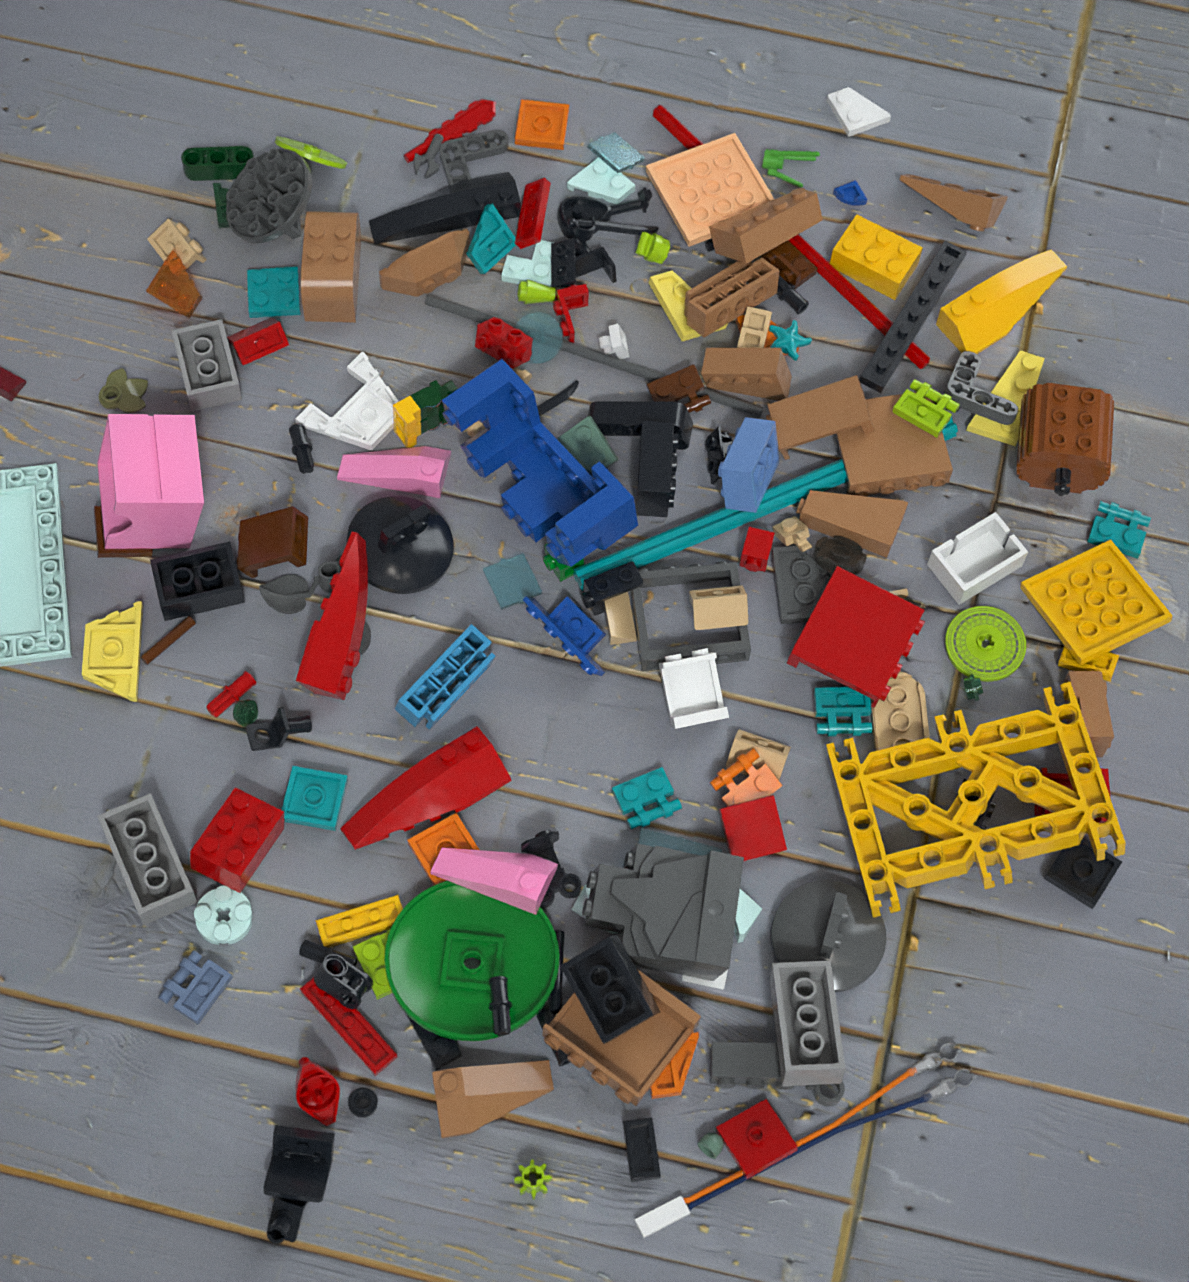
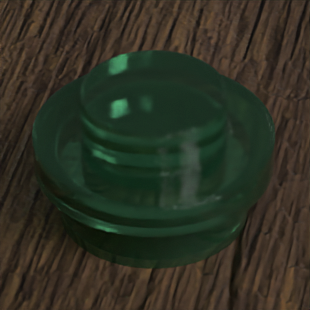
[963,674,984,701]
[233,699,258,727]

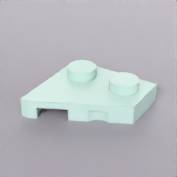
[567,156,635,204]

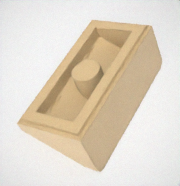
[604,592,637,645]

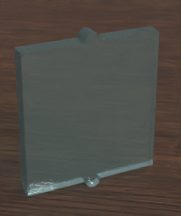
[587,132,645,173]
[483,553,542,610]

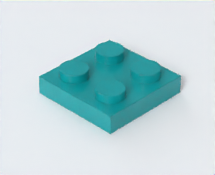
[247,266,301,318]
[282,766,348,831]

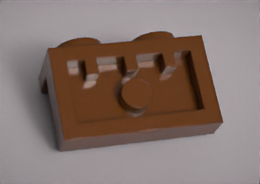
[761,240,818,290]

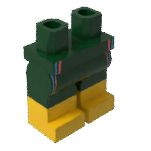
[393,380,458,448]

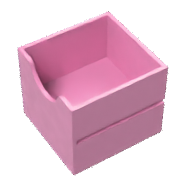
[97,414,204,549]

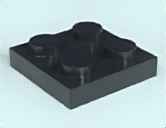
[1044,837,1122,909]

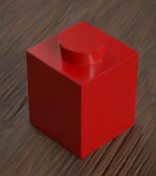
[739,527,775,572]

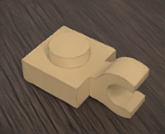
[772,516,812,552]

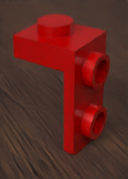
[553,284,589,343]

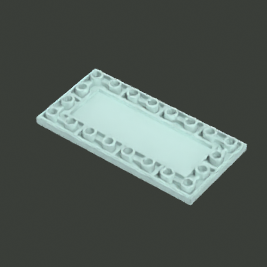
[0,463,72,667]

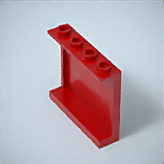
[787,566,925,708]

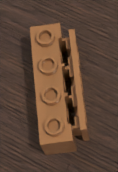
[684,257,779,338]

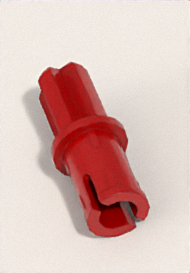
[206,671,257,718]

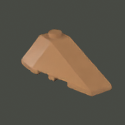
[432,1060,554,1138]

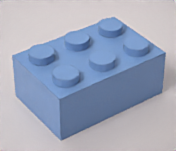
[718,417,780,513]

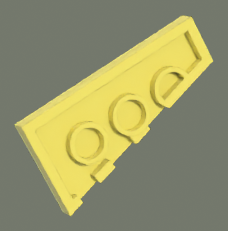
[966,351,1045,447]

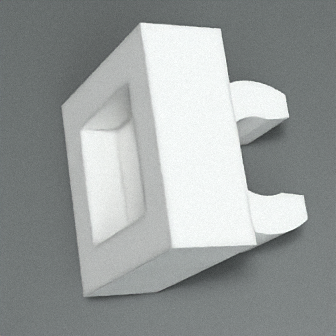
[599,324,629,359]

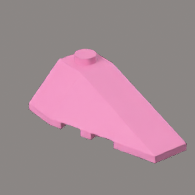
[337,446,451,498]
[430,848,558,915]

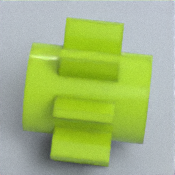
[514,1159,552,1200]

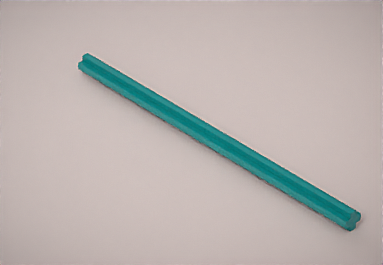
[573,416,958,591]

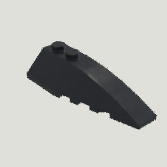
[369,172,521,245]

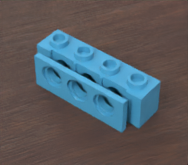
[395,624,495,730]

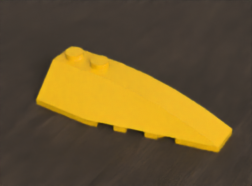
[936,250,1067,354]

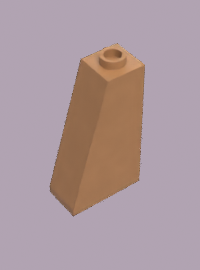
[796,490,909,558]

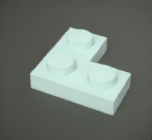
[501,240,553,287]

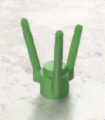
[762,149,820,188]

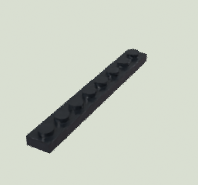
[859,241,967,393]

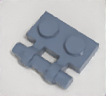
[158,950,233,1025]

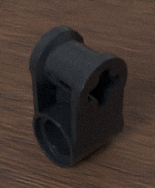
[314,954,373,1009]

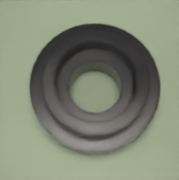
[348,1087,378,1118]

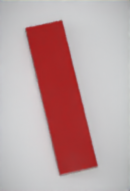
[300,977,398,1076]

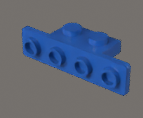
[523,596,606,676]

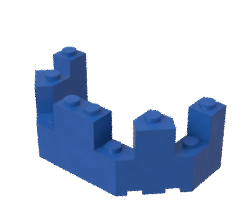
[442,359,638,567]

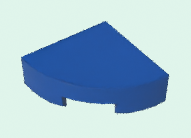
[833,181,867,206]

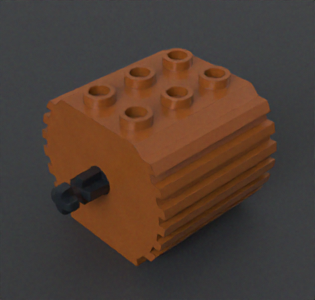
[1016,383,1114,496]

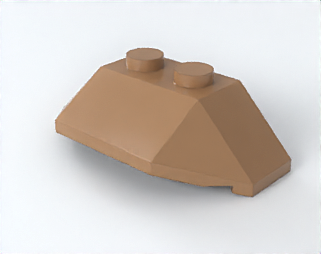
[379,229,470,297]

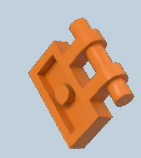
[709,749,783,806]

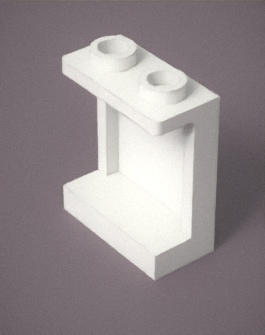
[659,648,729,729]

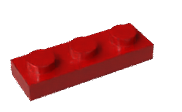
[515,177,551,249]

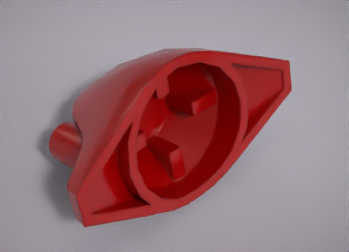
[295,1057,340,1126]

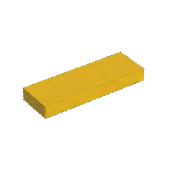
[316,895,403,948]

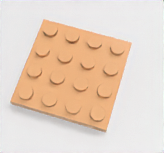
[646,133,774,247]

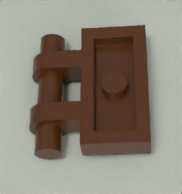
[647,364,712,413]

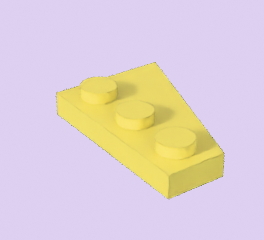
[648,270,728,342]

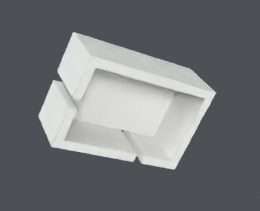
[927,512,1028,605]

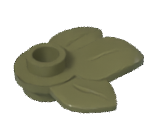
[98,368,148,413]

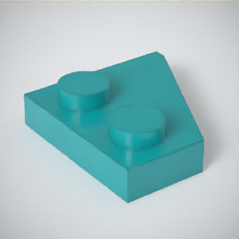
[466,204,516,274]

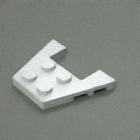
[295,352,399,451]

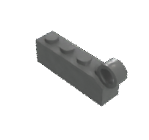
[710,1041,845,1107]

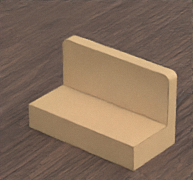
[689,585,748,630]
[726,729,791,780]

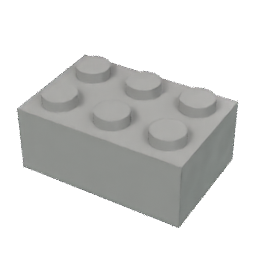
[171,319,242,412]

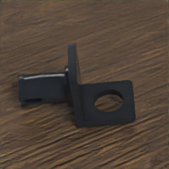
[575,239,617,283]
[246,707,312,751]
[267,1197,308,1244]

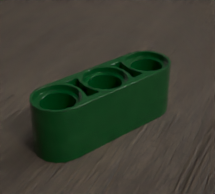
[181,146,254,181]

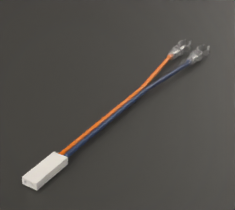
[635,1043,977,1239]

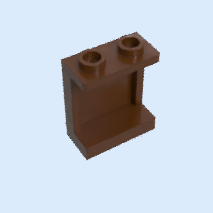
[237,506,308,578]

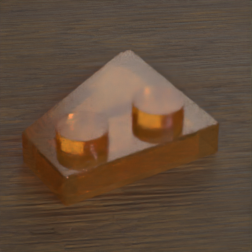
[146,250,203,319]

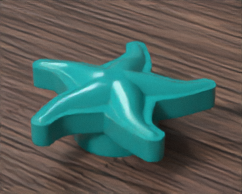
[769,320,812,361]

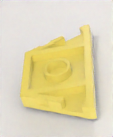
[82,601,143,702]

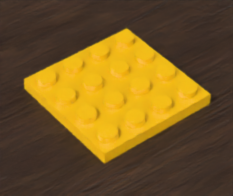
[1020,540,1173,666]

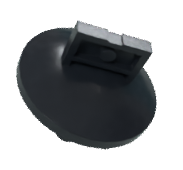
[346,496,454,594]

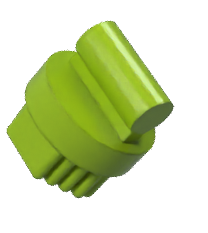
[635,232,671,264]

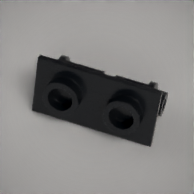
[551,238,576,289]
[705,426,732,484]

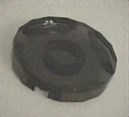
[813,536,867,575]

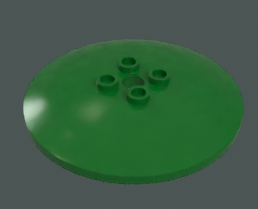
[385,881,559,1041]

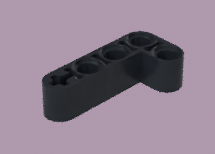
[587,401,693,450]

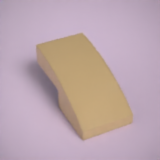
[737,306,772,348]

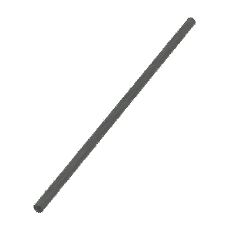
[425,295,763,417]

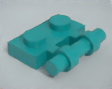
[1087,501,1151,559]
[814,687,872,737]
[611,767,682,830]

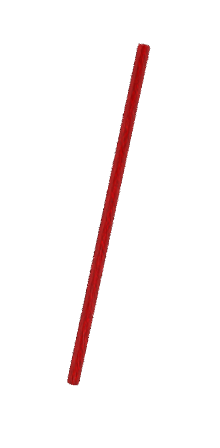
[653,105,930,369]

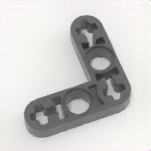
[439,130,509,186]
[944,351,1018,425]

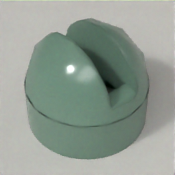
[697,1133,724,1159]

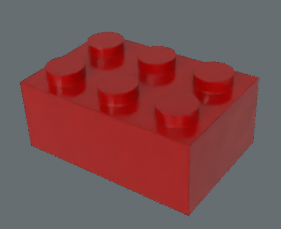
[190,787,284,893]

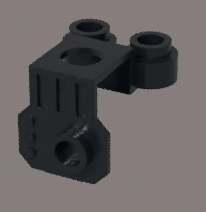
[521,830,581,908]

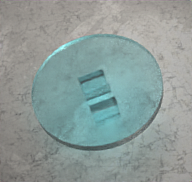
[514,313,563,364]

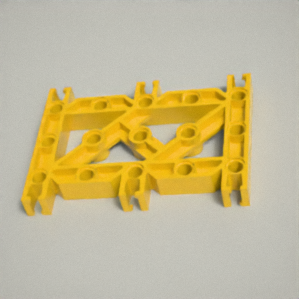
[826,682,1126,917]

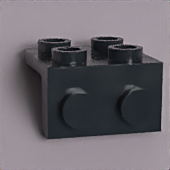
[263,1125,335,1203]

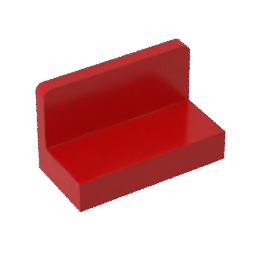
[227,317,289,365]

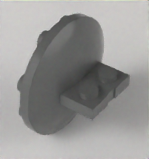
[226,148,312,243]
[771,880,886,992]

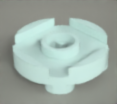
[194,885,253,945]

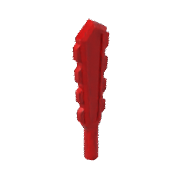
[404,99,496,163]

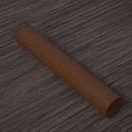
[140,616,196,665]

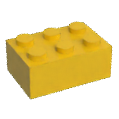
[830,214,923,300]

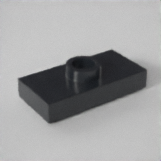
[623,1117,661,1182]

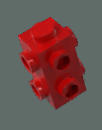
[475,317,533,369]

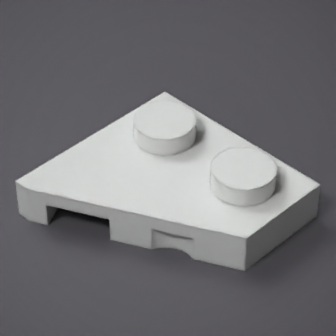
[826,87,891,137]

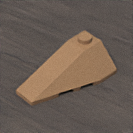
[899,174,1008,231]

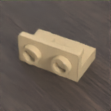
[147,219,207,277]

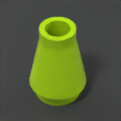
[518,279,556,304]

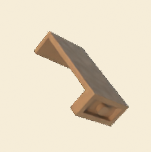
[766,375,875,460]

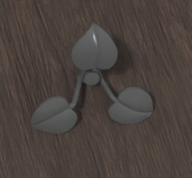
[259,555,371,655]

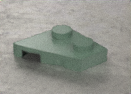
[557,416,619,472]

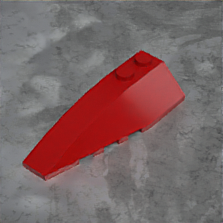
[296,532,368,700]
[340,726,512,850]

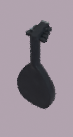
[557,187,652,240]

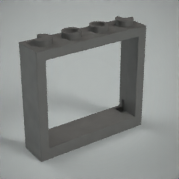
[630,561,751,672]

